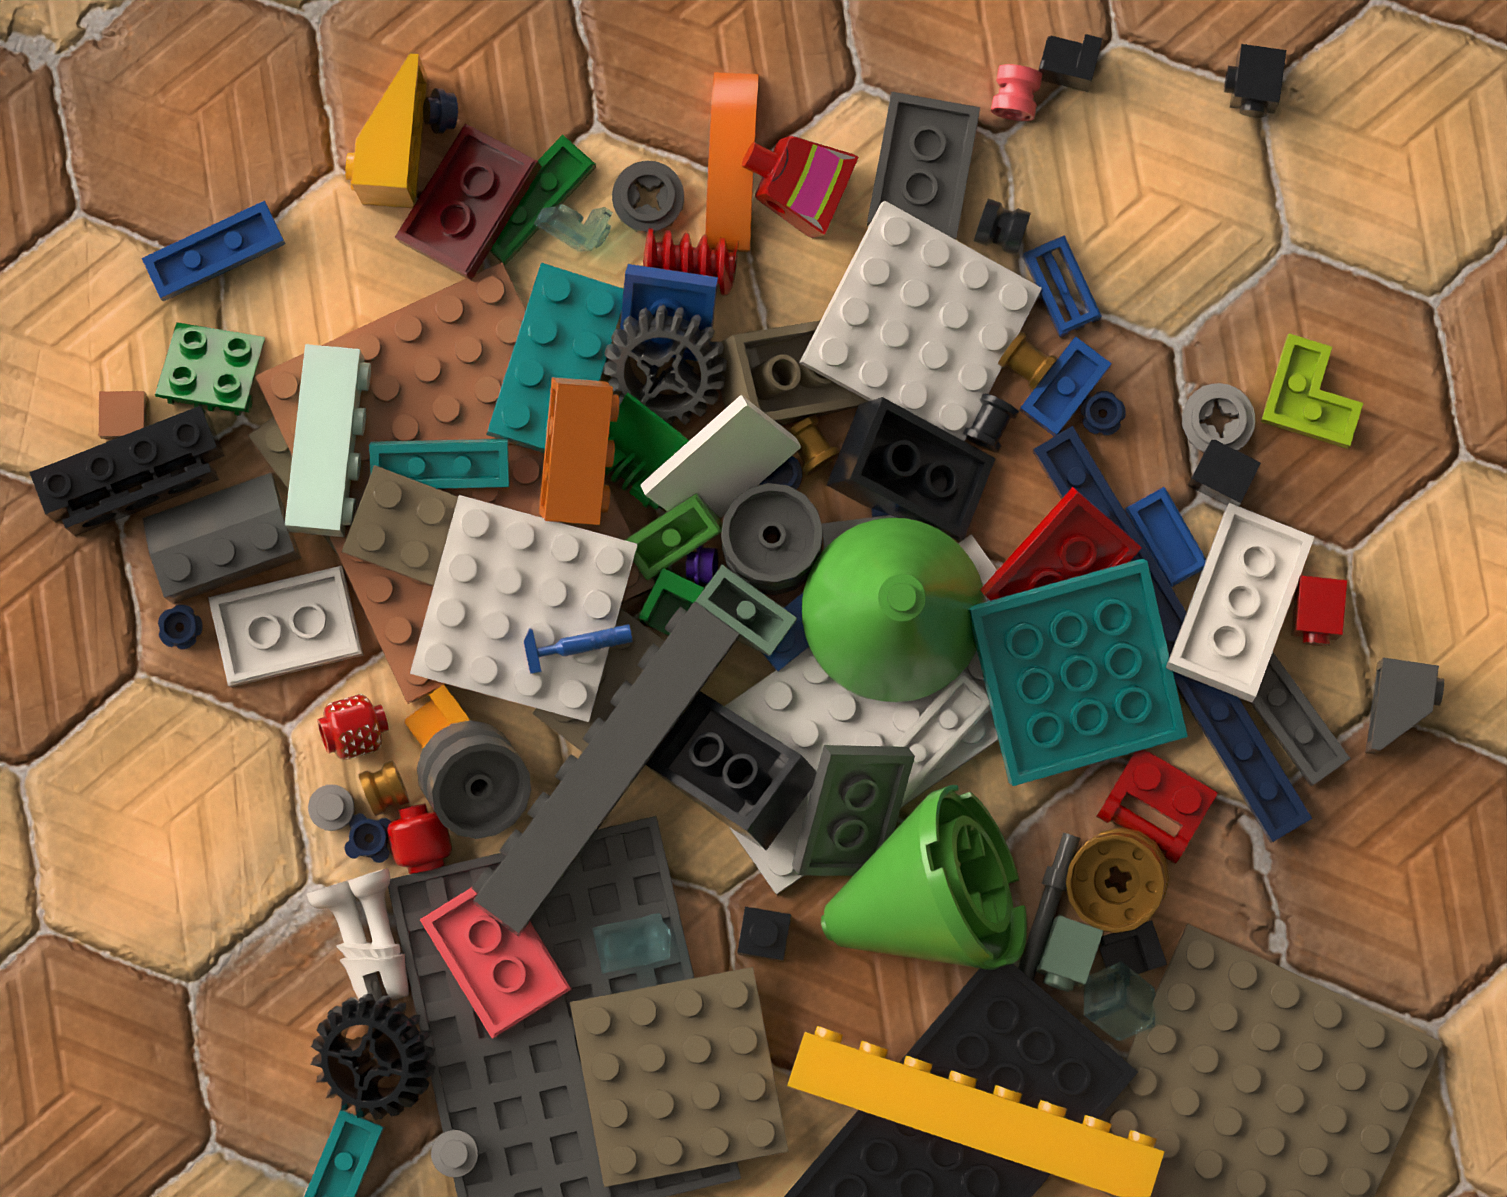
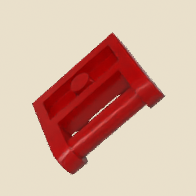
[1096,749,1218,864]

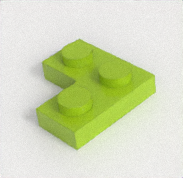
[1261,333,1363,449]

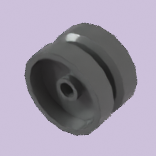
[721,483,823,595]
[417,720,531,839]

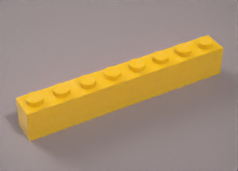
[787,1026,1165,1197]

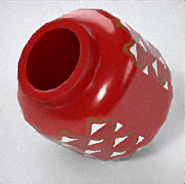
[317,694,389,761]

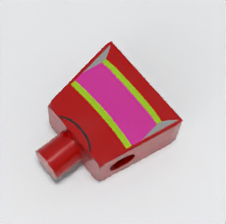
[742,136,859,239]

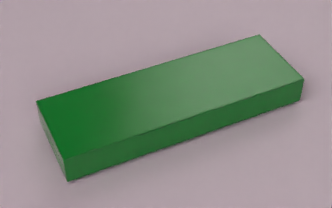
[490,134,596,265]

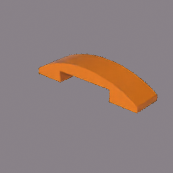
[705,72,759,252]

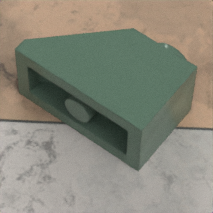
[695,565,797,656]

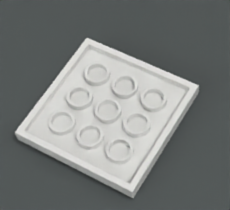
[799,201,1042,441]
[410,495,637,722]

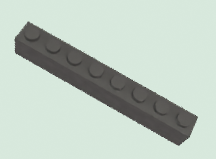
[472,601,739,937]

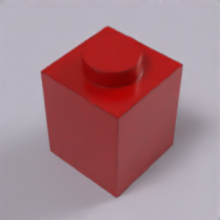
[1291,575,1348,646]

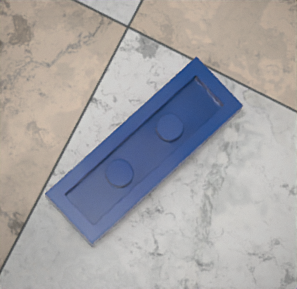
[142,200,286,302]

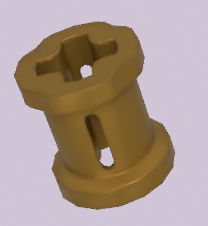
[998,332,1058,390]
[788,415,840,475]

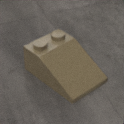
[719,320,868,426]

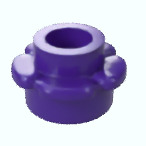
[686,544,718,586]

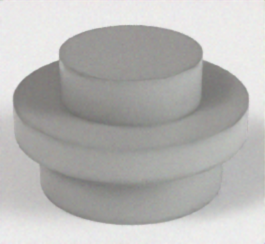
[308,784,355,831]
[431,1130,478,1177]

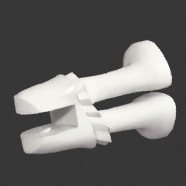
[306,868,409,1001]

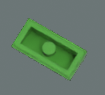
[625,493,723,580]

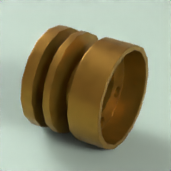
[1066,827,1170,933]

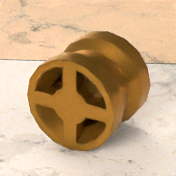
[358,760,410,816]

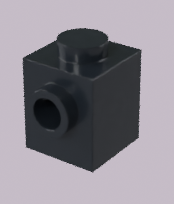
[1224,44,1287,118]

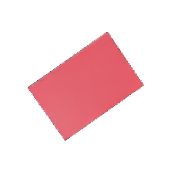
[420,887,572,1039]

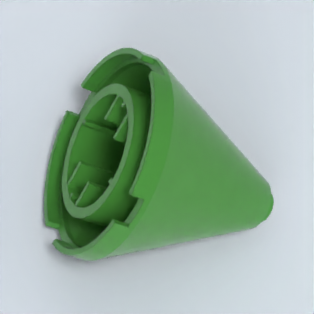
[801,518,986,703]
[821,785,1027,970]

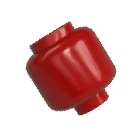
[387,803,452,874]

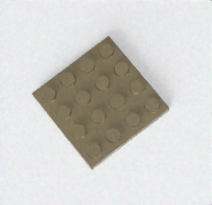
[570,967,788,1187]

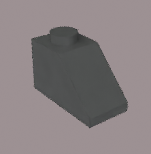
[1365,658,1444,754]

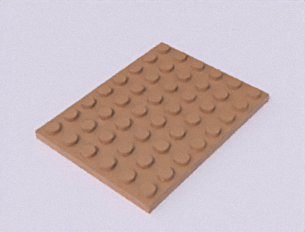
[255,262,655,704]

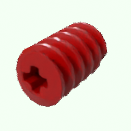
[643,228,739,297]

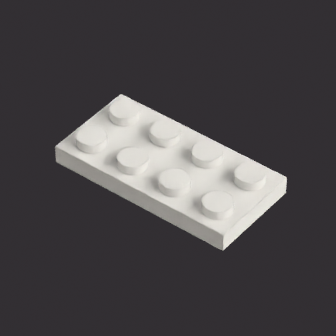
[1166,503,1314,702]

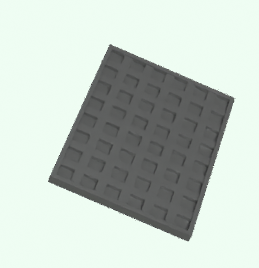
[388,816,741,1197]

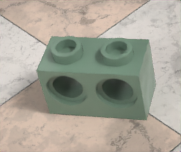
[1036,915,1103,992]

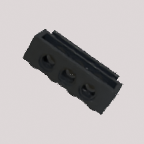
[29,405,225,536]

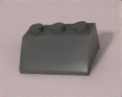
[142,473,301,604]

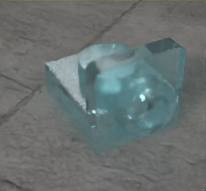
[534,204,613,252]

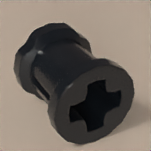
[963,394,1019,453]

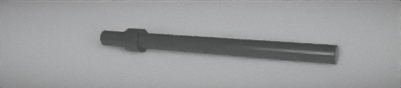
[1018,833,1081,981]

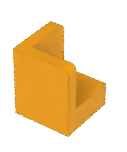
[405,684,471,749]

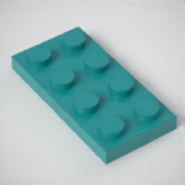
[486,263,624,454]

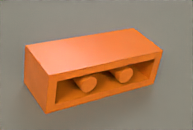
[539,377,619,525]

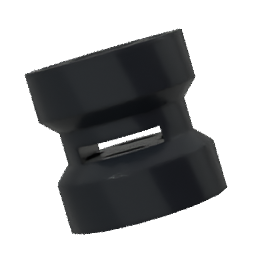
[974,198,1031,256]

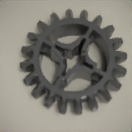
[603,304,727,426]

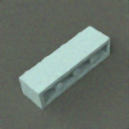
[285,344,371,537]

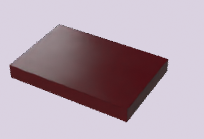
[395,123,542,281]

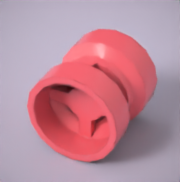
[991,64,1043,121]

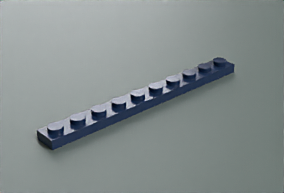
[1033,426,1312,843]

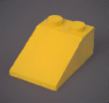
[345,53,428,208]

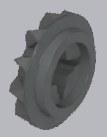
[612,161,684,233]

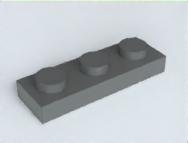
[1250,652,1351,786]

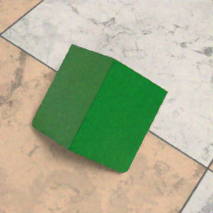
[639,568,704,636]

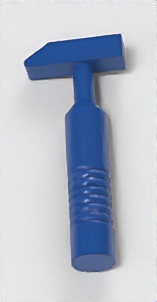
[523,624,633,674]

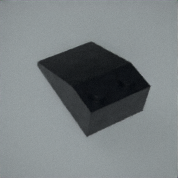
[826,397,996,541]
[646,691,817,850]

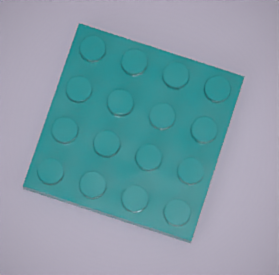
[969,559,1188,786]

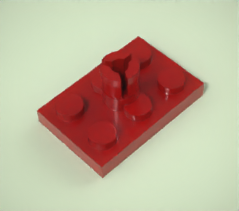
[980,487,1142,601]

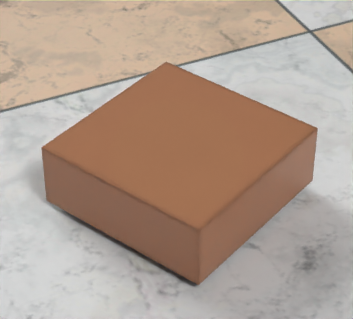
[98,391,147,439]

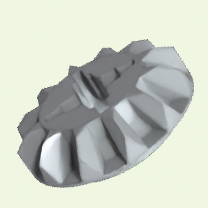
[1182,383,1255,453]

